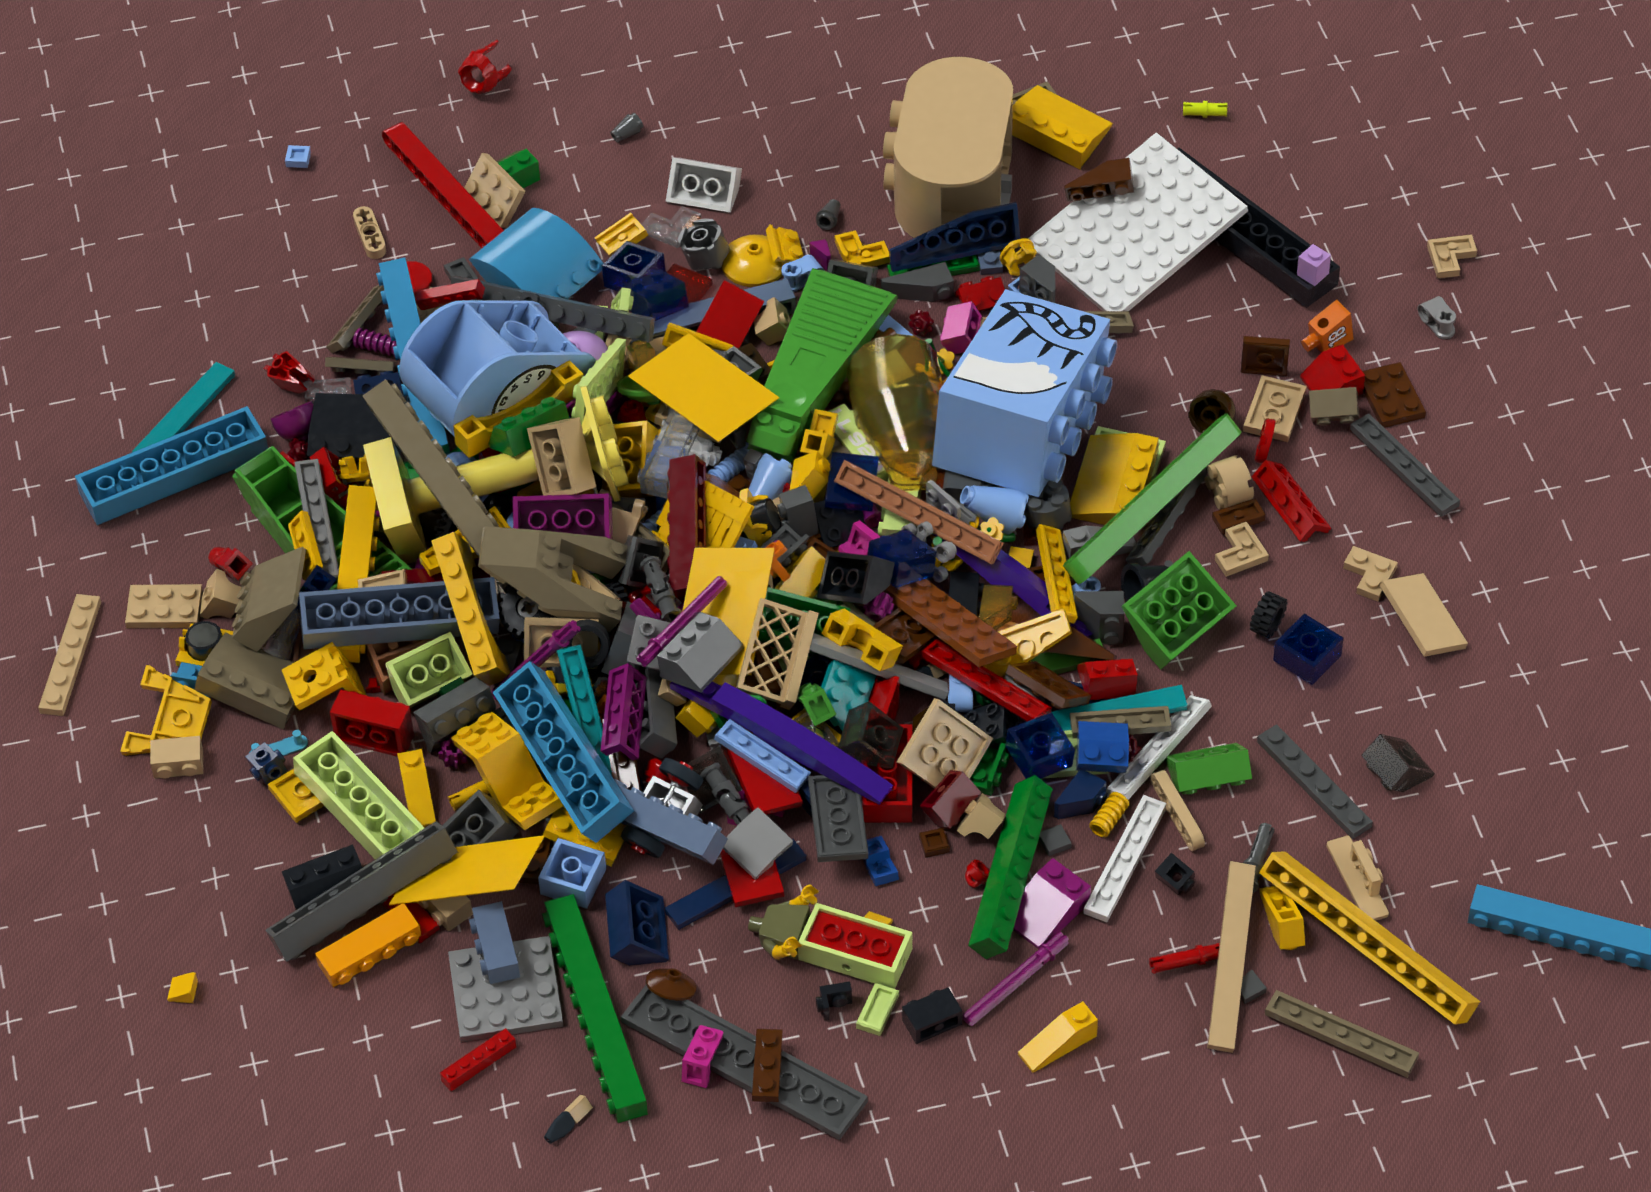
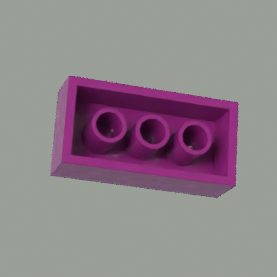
[513,493,613,540]

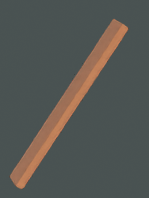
[834,460,1004,565]

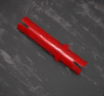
[1149,943,1220,974]

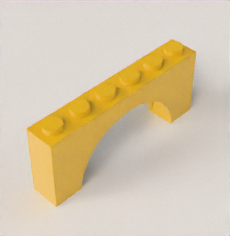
[431,532,510,686]

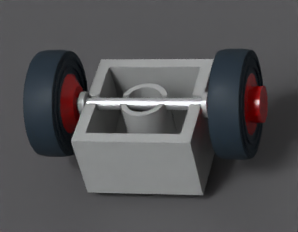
[621,758,703,858]

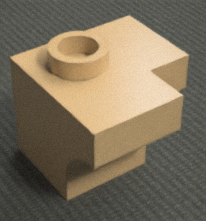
[754,297,791,346]
[199,569,241,619]
[957,793,1005,839]

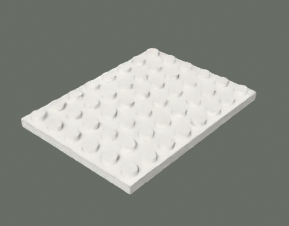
[1028,133,1248,311]

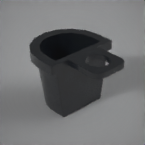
[1121,563,1168,603]

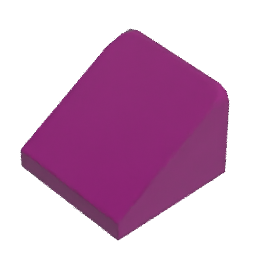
[809,239,831,271]

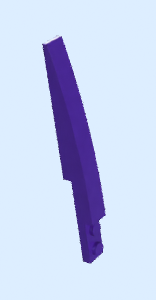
[932,533,1092,637]
[670,681,893,805]

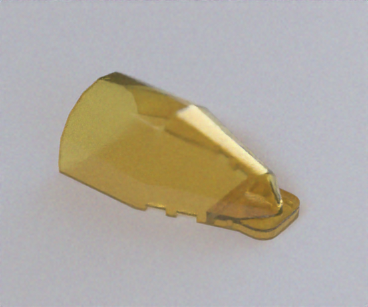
[847,334,943,491]

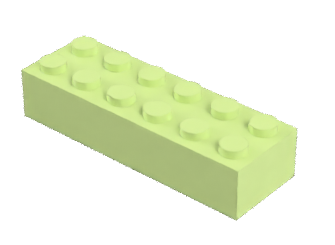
[293,731,424,860]

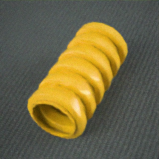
[1089,792,1130,837]

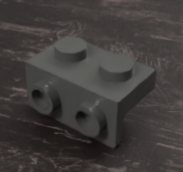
[760,524,809,569]

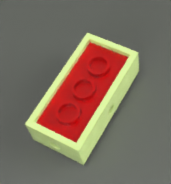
[798,903,912,989]

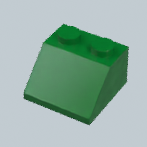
[496,149,540,188]

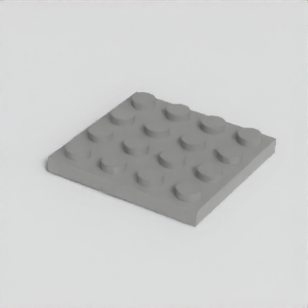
[448,936,563,1043]

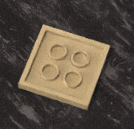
[897,698,993,789]

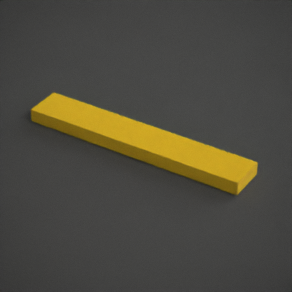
[1036,524,1078,624]

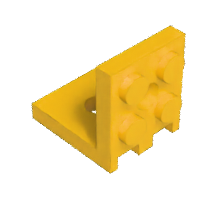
[282,642,367,710]

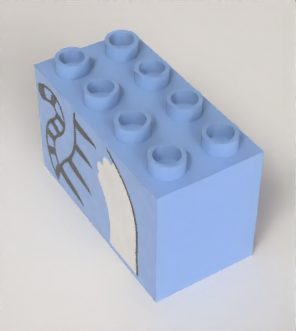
[932,289,1117,497]

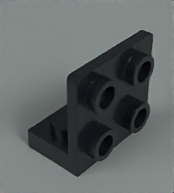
[814,493,866,548]
[963,702,1020,756]

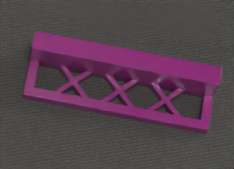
[600,663,647,761]

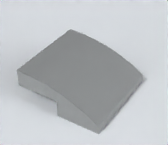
[723,807,793,880]

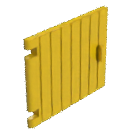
[651,480,755,548]

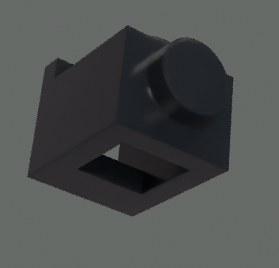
[1155,853,1195,895]

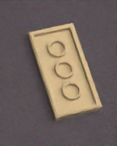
[1380,573,1468,657]

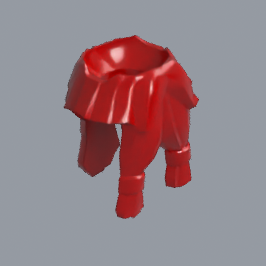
[458,40,512,94]

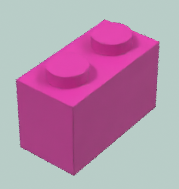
[940,301,982,354]

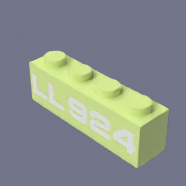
[828,404,896,482]

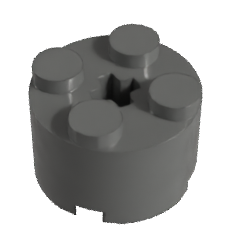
[678,219,729,270]
[1024,480,1072,530]

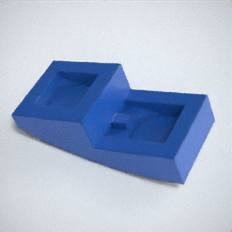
[863,836,899,886]

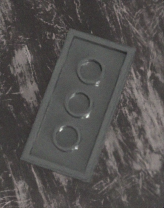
[808,775,868,862]

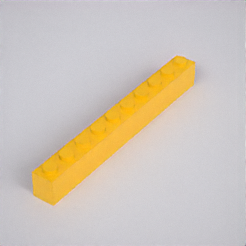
[675,546,826,737]
[1259,851,1481,1024]

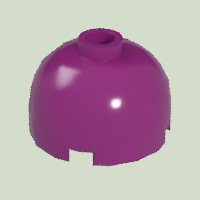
[271,401,313,440]

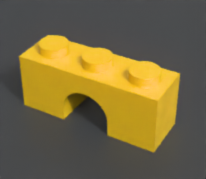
[821,608,903,671]

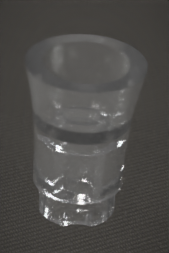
[261,608,301,661]

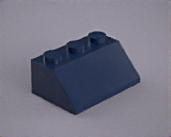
[605,880,669,966]

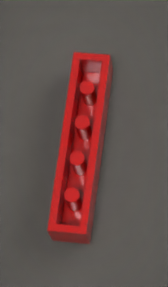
[415,279,485,310]
[440,1028,516,1091]

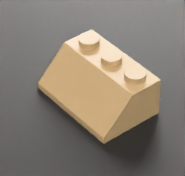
[527,417,596,495]

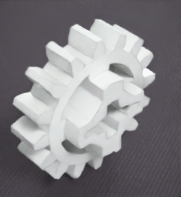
[671,434,722,466]

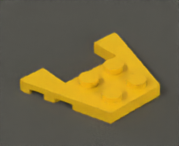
[120,665,212,756]

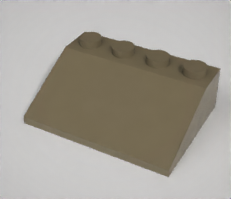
[232,547,306,652]
[194,632,313,730]

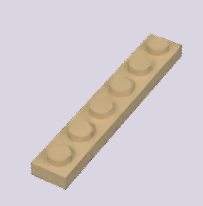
[38,594,101,716]

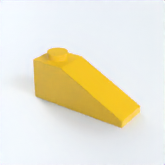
[397,749,436,828]
[1259,886,1305,950]
[1018,1001,1098,1073]

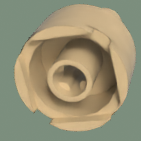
[1205,455,1254,509]

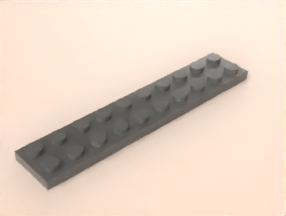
[621,985,868,1140]

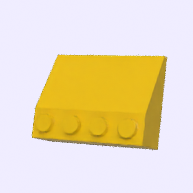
[1012,85,1113,169]
[1070,433,1159,525]

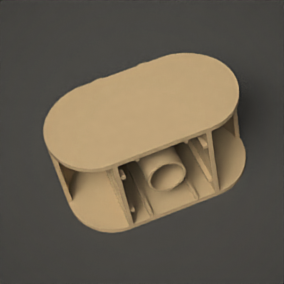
[883,57,1013,238]

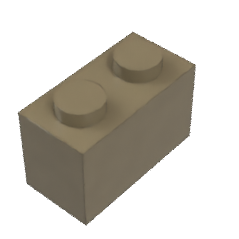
[1309,387,1359,425]

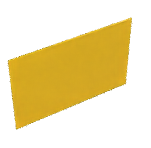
[628,333,779,442]
[683,548,775,675]
[389,835,545,905]

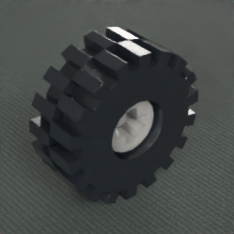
[498,585,559,640]

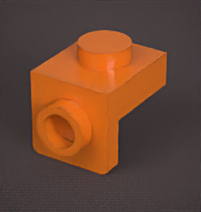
[766,540,791,582]

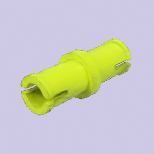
[1183,101,1228,118]

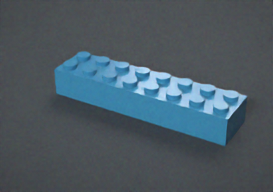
[75,406,268,525]
[493,661,634,843]

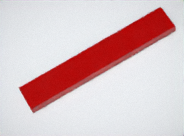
[921,639,1051,726]

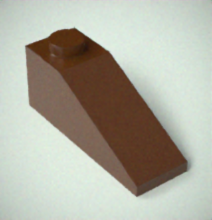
[1044,625,1117,660]

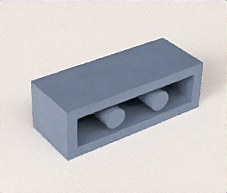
[469,901,520,984]

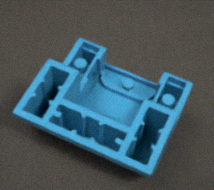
[469,208,606,299]

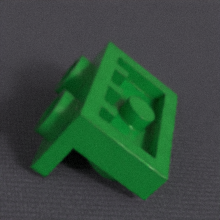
[970,743,1009,796]

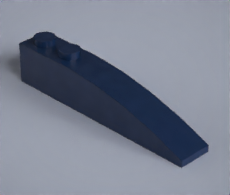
[889,202,1020,272]

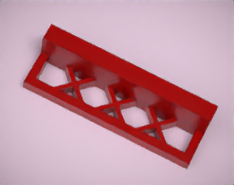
[1251,460,1331,542]

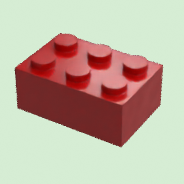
[330,689,414,757]

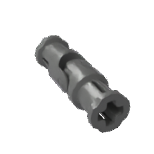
[640,556,682,623]
[700,762,750,825]

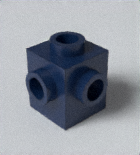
[245,742,288,786]

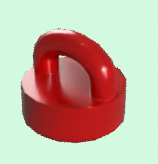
[965,859,990,888]

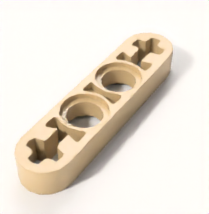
[1151,770,1205,851]

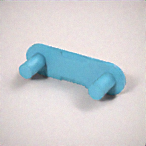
[249,730,308,756]

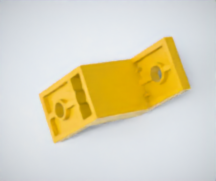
[451,712,564,830]

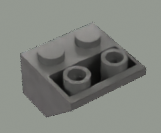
[1019,255,1055,303]

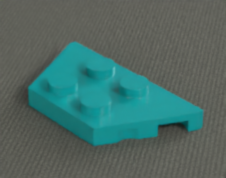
[821,660,877,743]

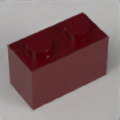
[920,770,981,829]

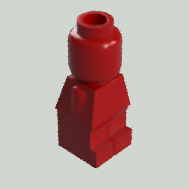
[208,547,253,581]

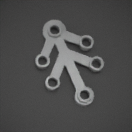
[891,521,957,582]

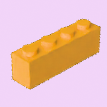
[315,903,421,988]

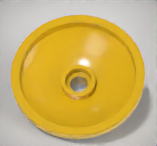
[721,235,783,287]

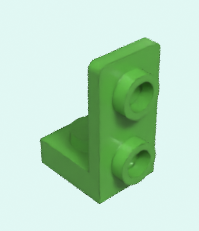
[797,682,837,726]

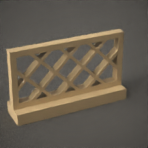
[736,598,819,710]

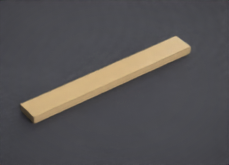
[1207,861,1256,1053]

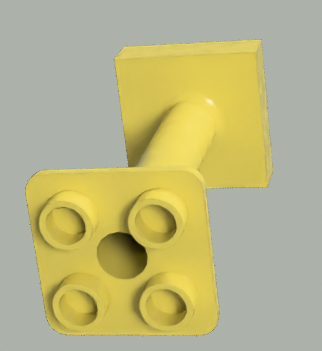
[363,386,629,564]

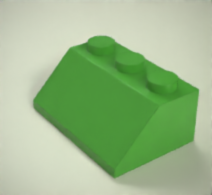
[1165,743,1252,794]

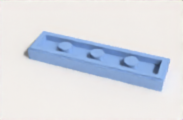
[714,719,811,793]

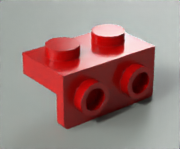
[955,276,1005,312]

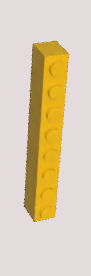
[337,485,380,663]

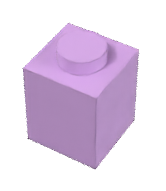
[1297,244,1331,286]

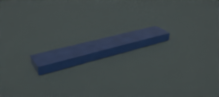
[665,838,807,930]

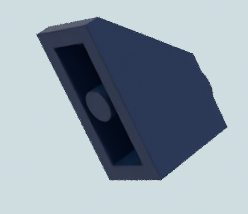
[1054,769,1108,819]

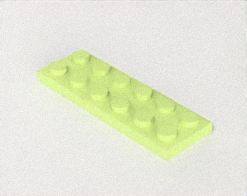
[571,338,626,425]

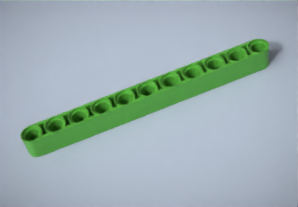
[1063,413,1242,585]

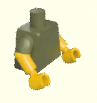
[748,885,819,960]

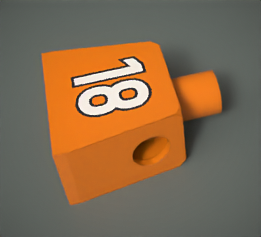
[1301,300,1354,353]

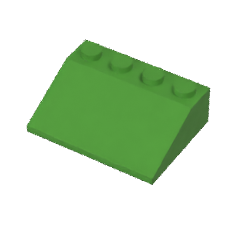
[1121,551,1236,670]

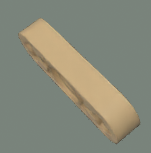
[353,206,386,259]

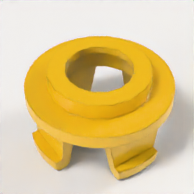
[1000,238,1037,276]
[339,455,371,482]

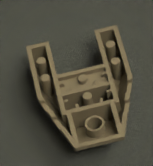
[478,526,627,633]

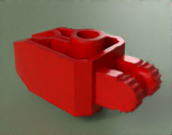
[263,351,315,393]

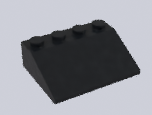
[307,393,408,463]

